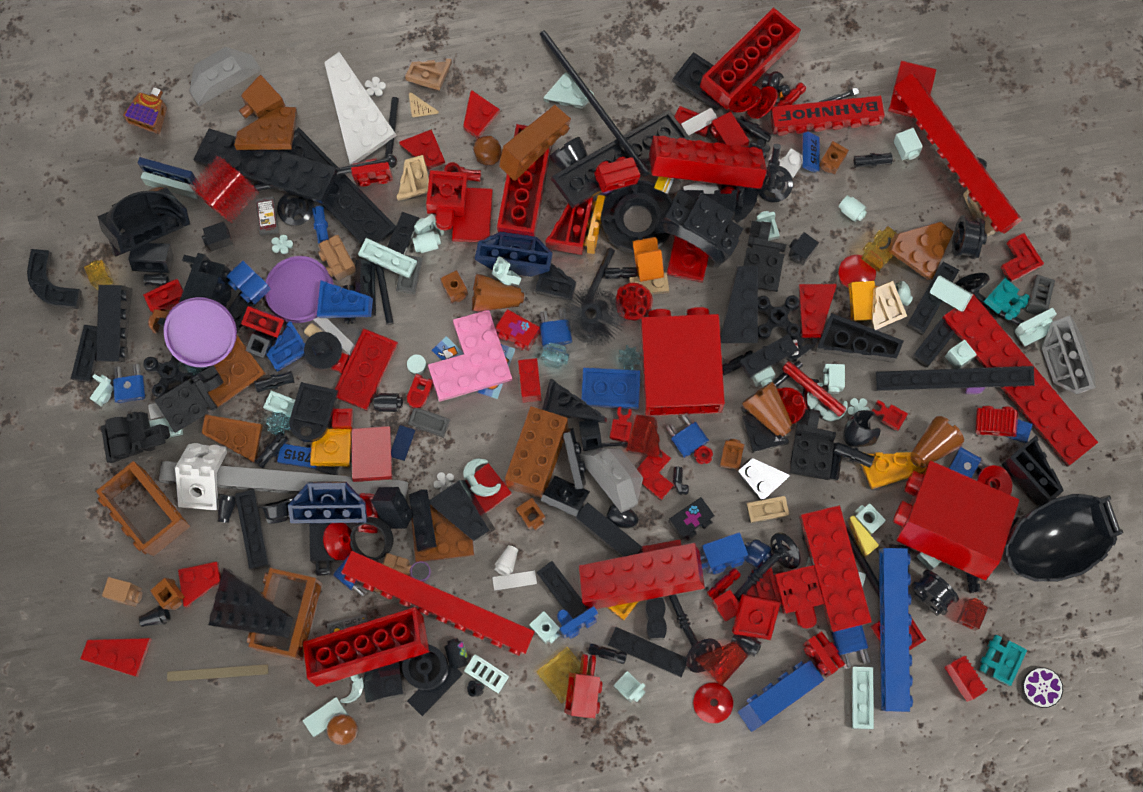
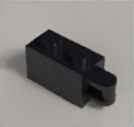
[309,523,337,576]

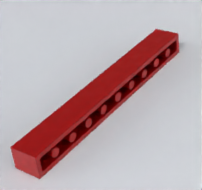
[894,72,1023,234]
[341,551,535,656]

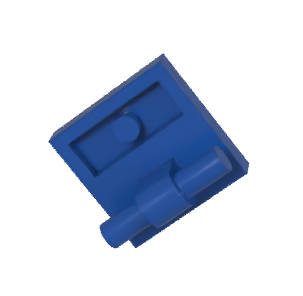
[557,606,598,639]

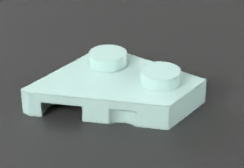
[544,72,594,109]

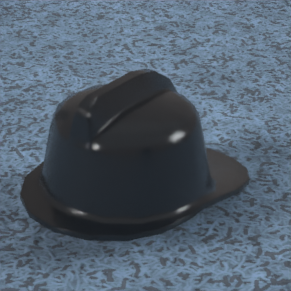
[257,495,296,524]

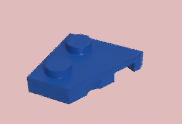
[266,321,305,372]

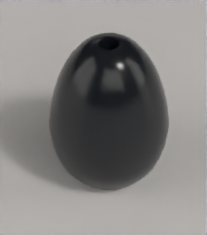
[606,504,639,529]

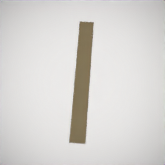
[167,664,268,682]

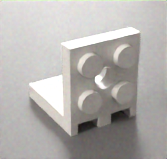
[175,443,227,510]

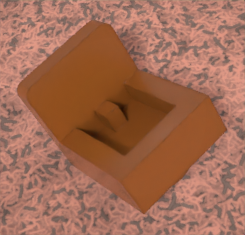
[148,309,171,333]
[720,439,745,470]

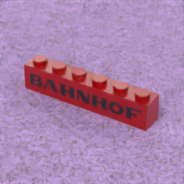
[770,95,885,136]

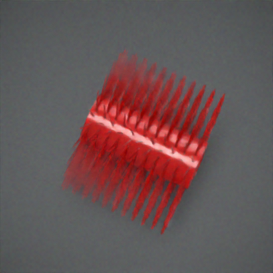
[190,157,259,223]

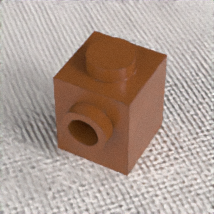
[440,270,468,303]

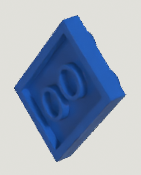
[581,368,640,409]

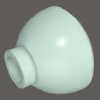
[895,281,913,306]

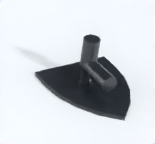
[721,184,758,223]

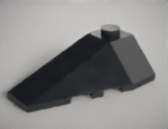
[363,661,406,703]

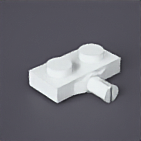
[768,148,803,189]

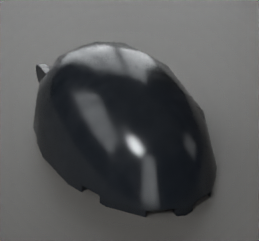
[1003,494,1124,582]

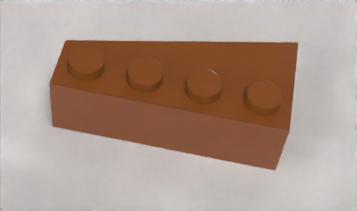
[499,105,571,181]

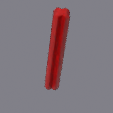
[782,361,846,417]

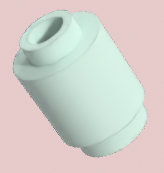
[839,195,867,222]
[413,231,441,253]

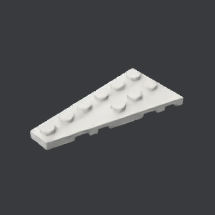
[324,52,397,165]

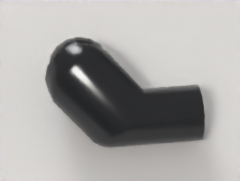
[673,466,689,495]

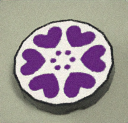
[1021,668,1063,708]

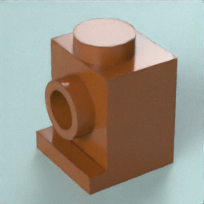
[820,141,849,175]
[516,498,546,531]
[150,578,185,610]

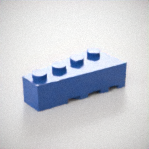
[738,660,824,732]

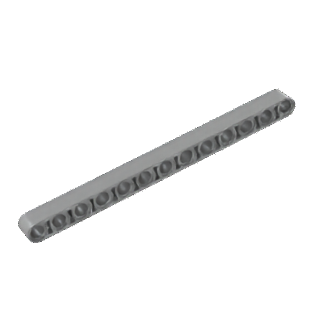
[158,461,408,499]

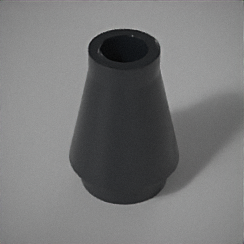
[217,494,236,523]
[139,606,171,627]
[731,634,762,657]

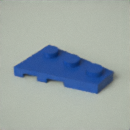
[317,280,373,318]

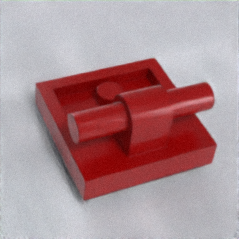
[351,158,393,187]
[803,631,845,677]

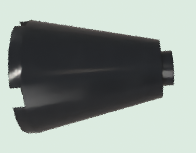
[549,137,588,170]

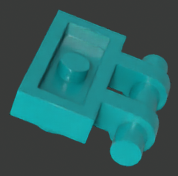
[984,278,1030,320]
[978,634,1027,686]

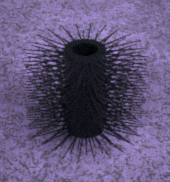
[563,285,626,347]

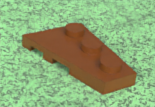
[202,415,263,462]

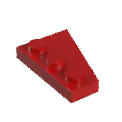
[798,284,837,338]

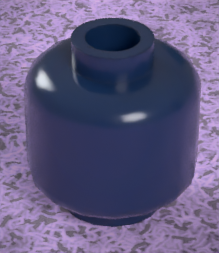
[745,539,773,568]

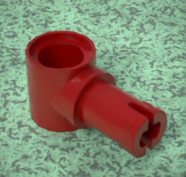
[444,162,481,182]

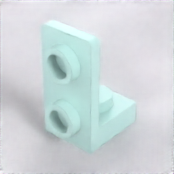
[614,671,646,703]

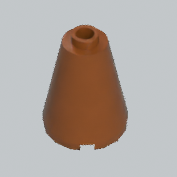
[472,274,524,312]
[741,382,792,437]
[910,416,964,468]

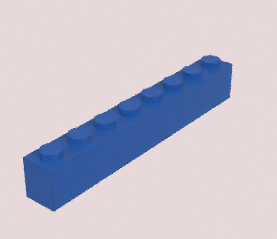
[879,548,913,712]

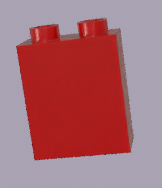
[641,307,725,416]
[892,460,1020,581]

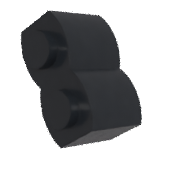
[645,597,667,641]

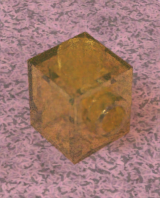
[84,260,114,290]

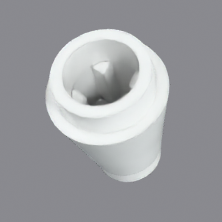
[495,545,518,576]

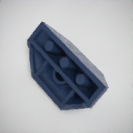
[475,232,553,277]
[288,482,367,523]

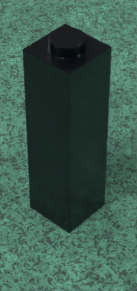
[575,502,642,557]

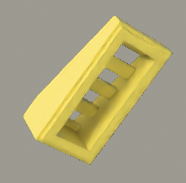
[847,515,879,557]

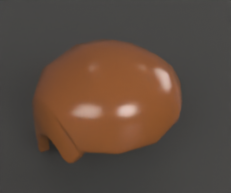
[473,136,502,166]
[326,714,359,745]

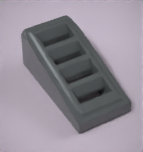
[1026,275,1055,315]

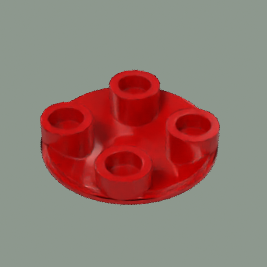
[838,254,876,288]
[777,387,806,425]

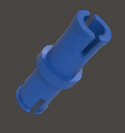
[312,206,329,244]

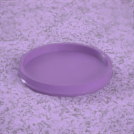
[265,256,334,323]
[164,297,237,367]

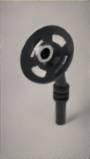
[757,144,793,203]
[277,193,314,226]
[954,273,1024,326]
[734,532,801,601]
[669,594,722,673]

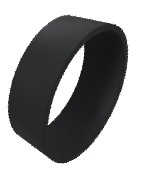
[350,517,394,560]

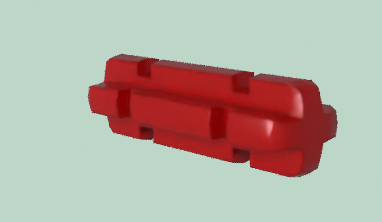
[777,82,806,106]
[707,568,741,600]

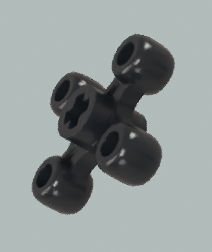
[758,295,801,340]
[143,353,195,398]

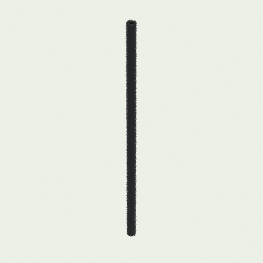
[540,30,650,176]

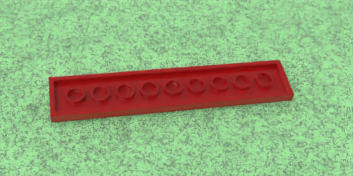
[943,294,1099,467]

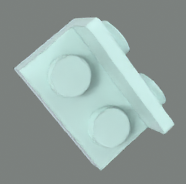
[1014,308,1057,347]

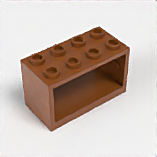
[505,406,569,500]
[96,461,191,557]
[247,568,323,661]

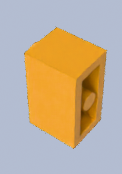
[848,281,878,322]

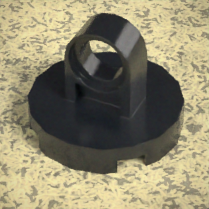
[304,331,343,370]

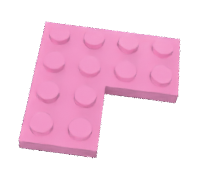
[428,310,512,402]

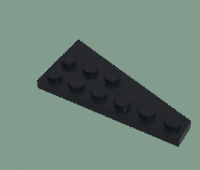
[208,568,294,638]

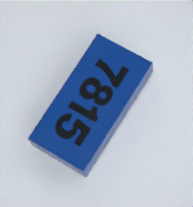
[803,132,820,173]
[277,444,317,469]

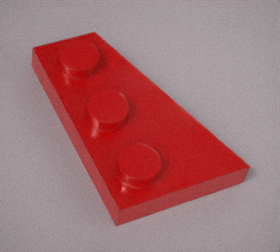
[80,638,152,677]

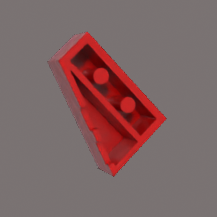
[545,197,593,255]

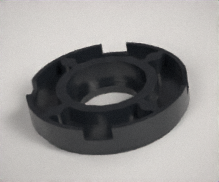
[601,180,672,254]

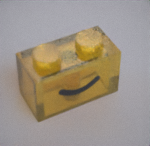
[861,226,898,272]

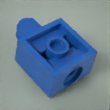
[700,532,748,575]

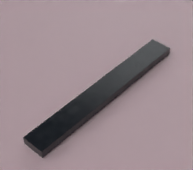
[876,366,1035,391]

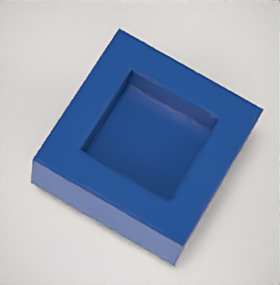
[1007,420,1032,444]

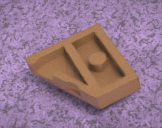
[405,59,452,91]

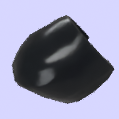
[843,410,881,447]

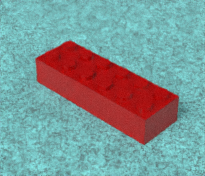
[700,7,801,110]
[497,124,552,237]
[649,136,767,189]
[799,505,872,632]
[579,543,705,610]
[303,607,429,687]

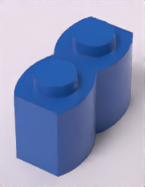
[227,261,271,304]

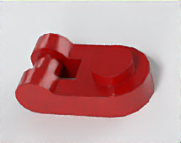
[407,374,434,408]

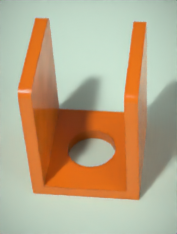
[633,237,664,282]

